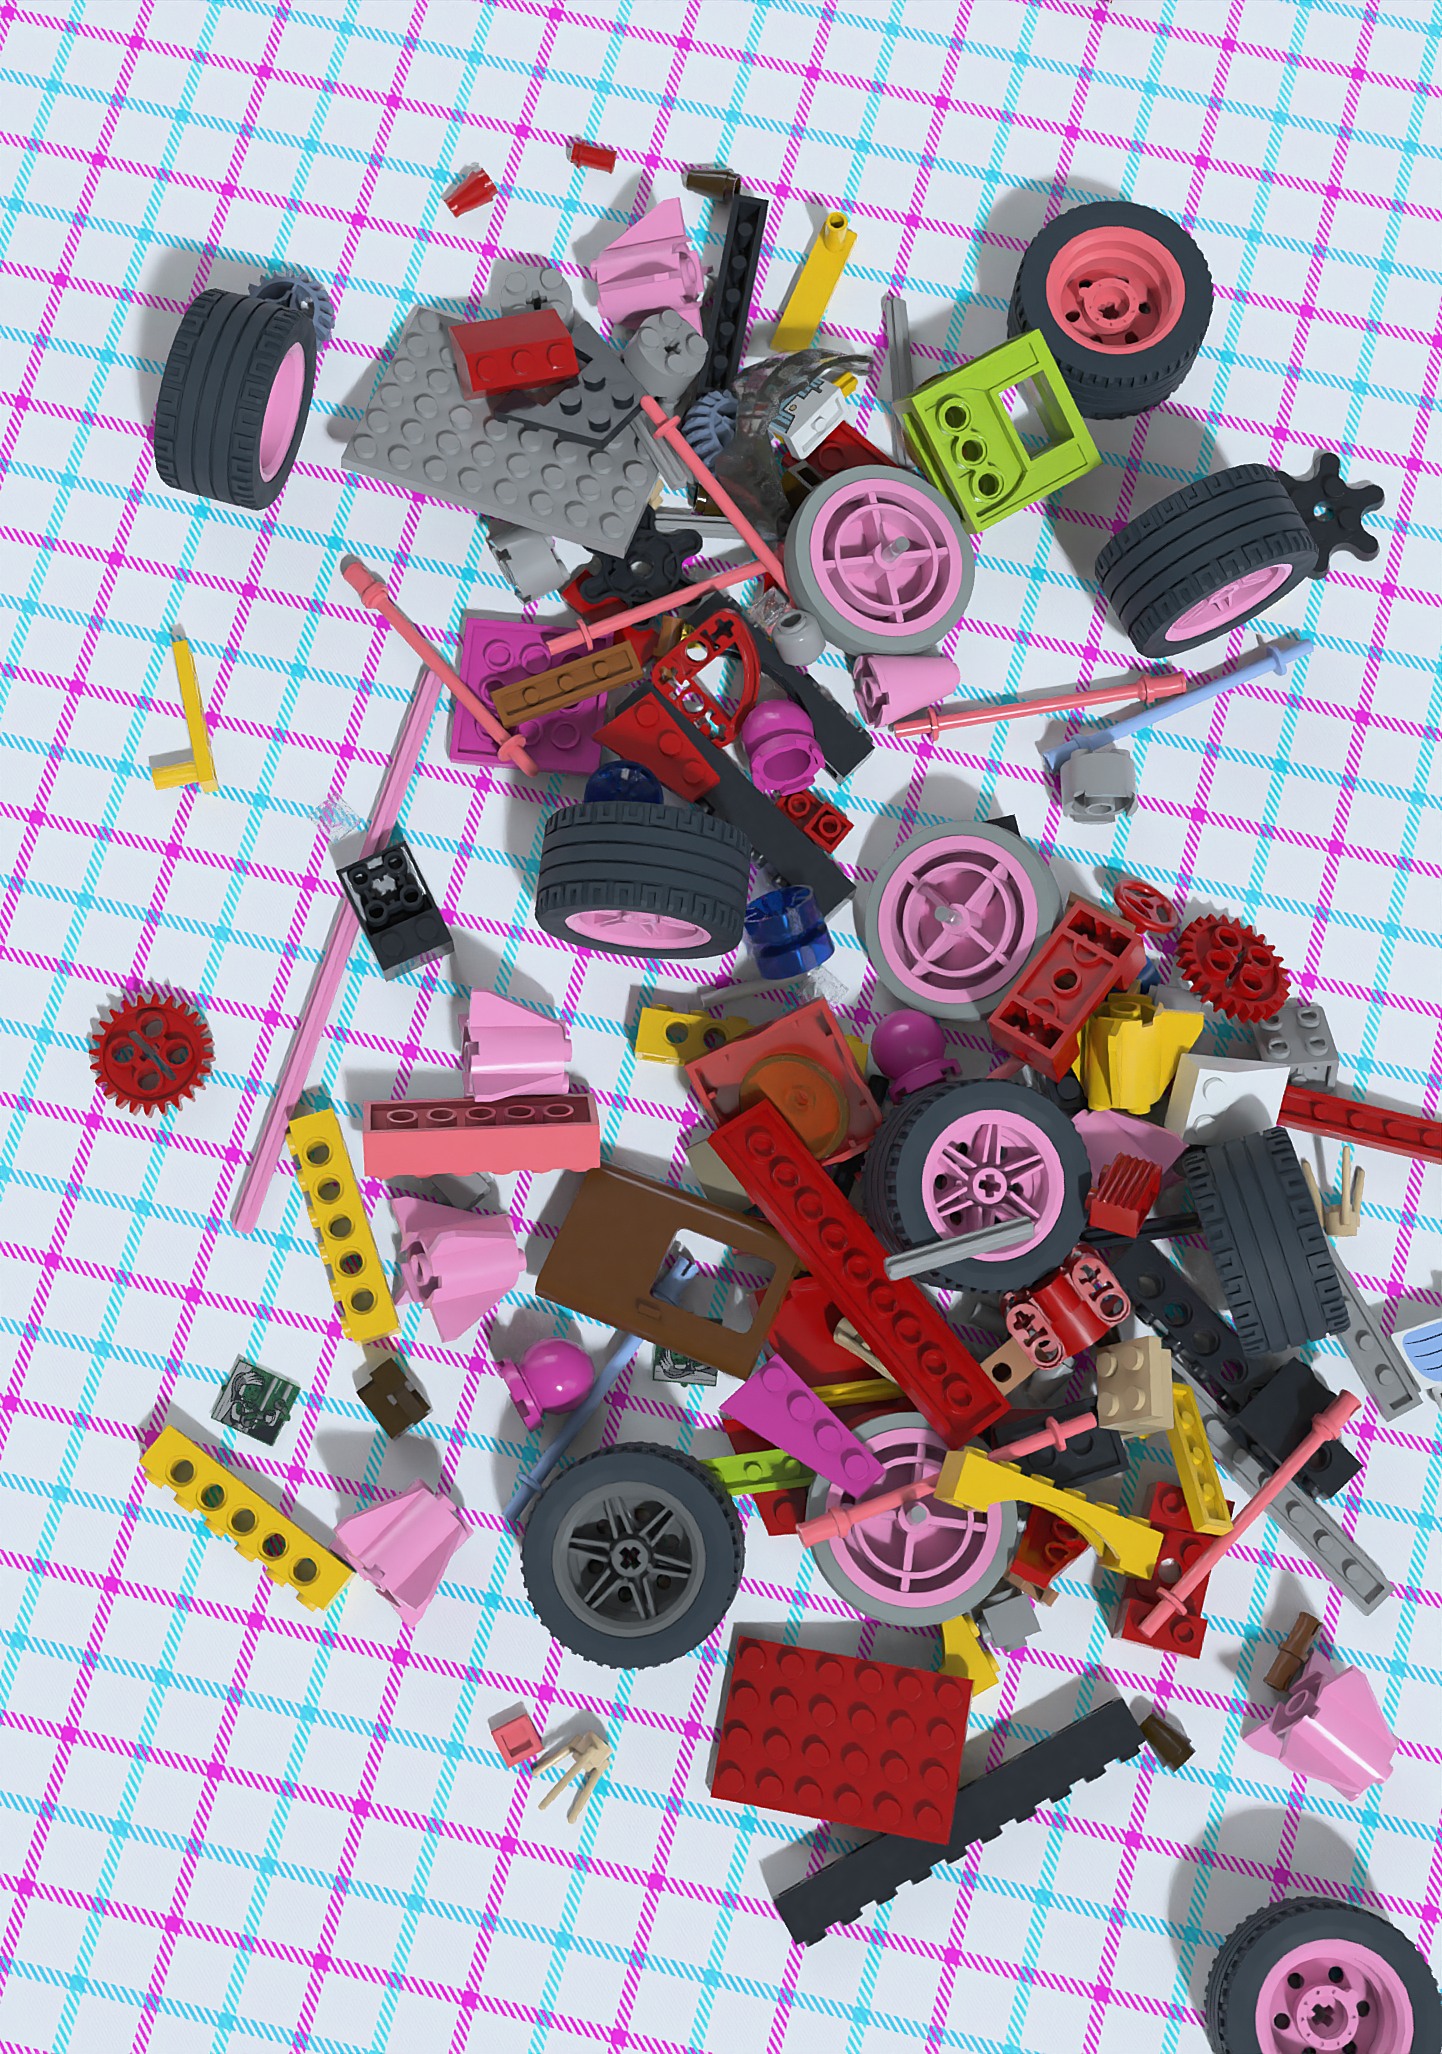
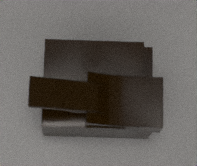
[356,1357,433,1442]

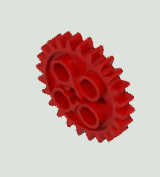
[1174,914,1291,1024]
[89,993,216,1118]

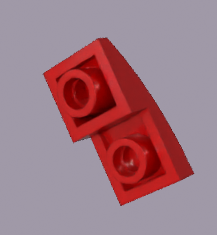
[775,789,855,855]

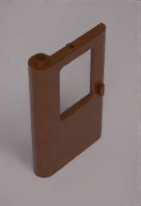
[534,1157,808,1382]

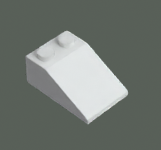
[1164,1053,1290,1146]

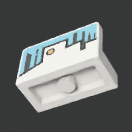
[762,373,851,461]

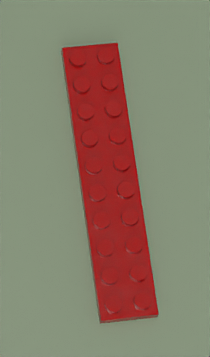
[706,1098,1012,1451]

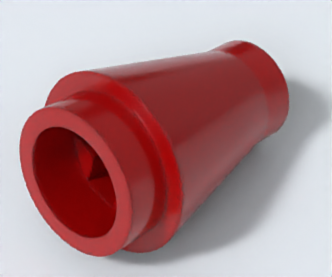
[444,168,499,218]

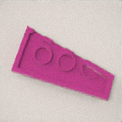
[718,1353,887,1499]

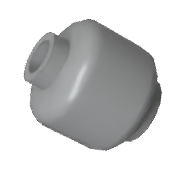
[772,609,826,666]

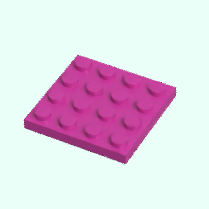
[449,618,614,778]

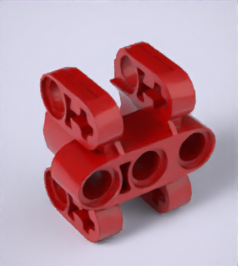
[998,1240,1130,1370]

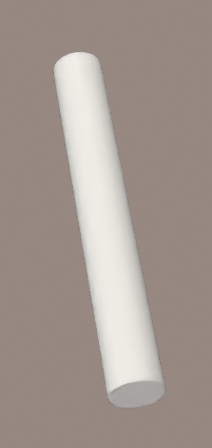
[700,964,813,1009]

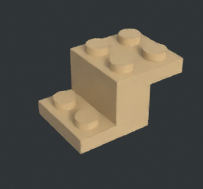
[1096,1335,1174,1440]

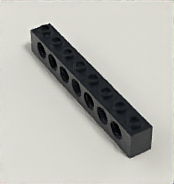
[1106,1241,1364,1501]

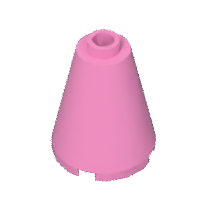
[853,654,960,728]

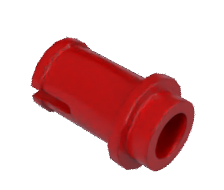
[571,140,617,174]

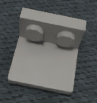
[1248,1006,1340,1092]

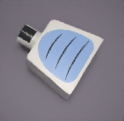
[1386,1317,1442,1410]

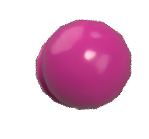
[741,699,825,795]
[870,1008,963,1106]
[495,1336,595,1433]

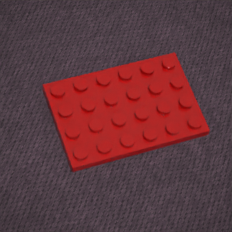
[710,1636,975,1845]

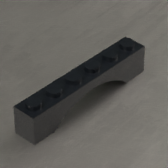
[684,590,875,786]

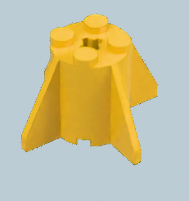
[1071,979,1204,1115]

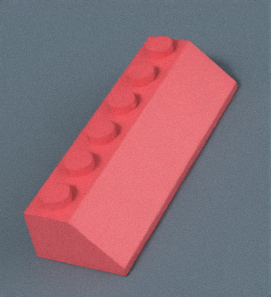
[363,1093,600,1179]

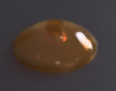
[739,1053,850,1160]

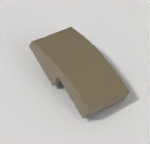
[685,1137,754,1212]

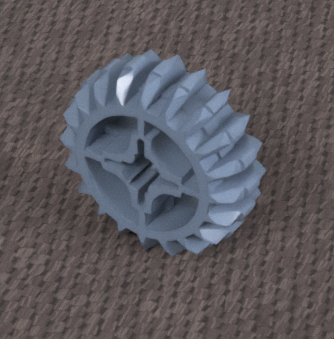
[245,268,335,353]
[681,389,775,490]

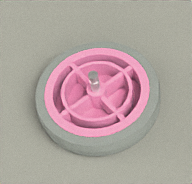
[784,465,975,659]
[865,820,1064,1022]
[806,1412,1018,1627]

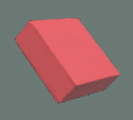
[491,1713,544,1768]

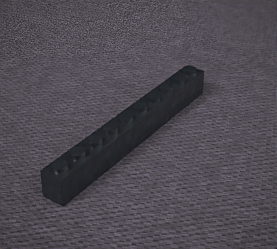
[771,1697,1147,1947]

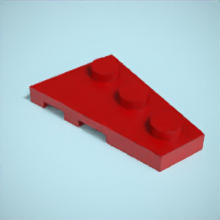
[591,692,720,804]
[722,1419,806,1536]
[1009,1504,1091,1589]

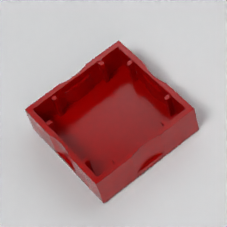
[684,994,884,1205]
[747,1276,919,1431]

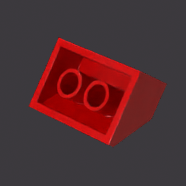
[448,308,580,401]

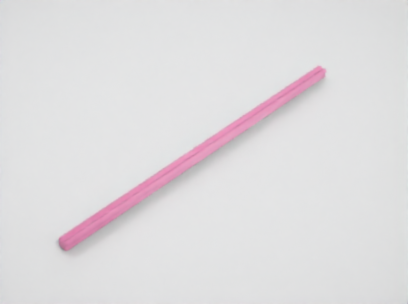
[231,670,444,1234]

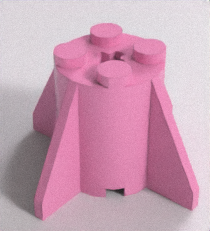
[590,197,714,338]
[458,988,572,1102]
[1071,1108,1190,1248]
[390,1196,527,1343]
[328,1478,474,1629]
[1242,1647,1400,1802]

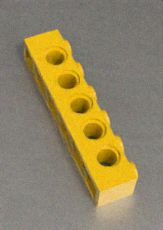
[635,1004,869,1075]
[285,1108,403,1346]
[138,1424,357,1612]

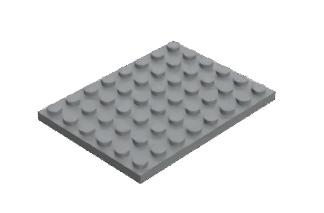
[341,307,692,559]

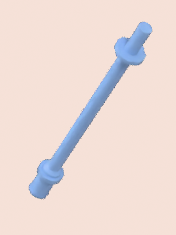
[1042,638,1314,774]
[502,1256,699,1523]

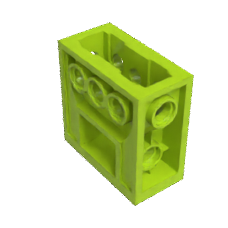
[891,328,1104,535]

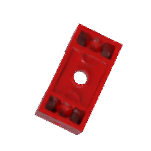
[988,900,1147,1083]
[1112,1481,1235,1659]

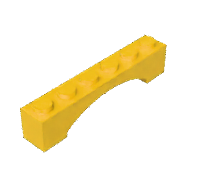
[933,1446,1164,1580]
[935,1614,1001,1697]

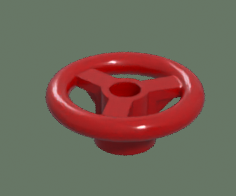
[1112,879,1179,934]

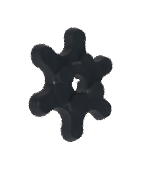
[1275,453,1385,580]
[580,504,703,632]

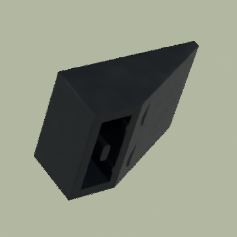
[336,840,455,982]

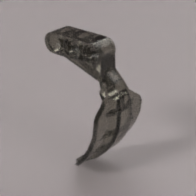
[715,348,875,542]

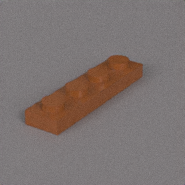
[490,640,643,730]

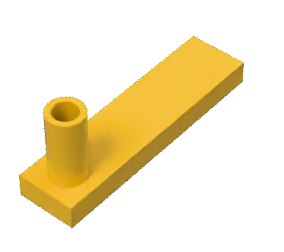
[770,212,858,362]
[151,640,220,793]
[1138,1382,1234,1536]

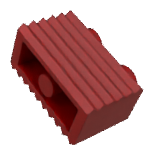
[1085,1152,1163,1239]

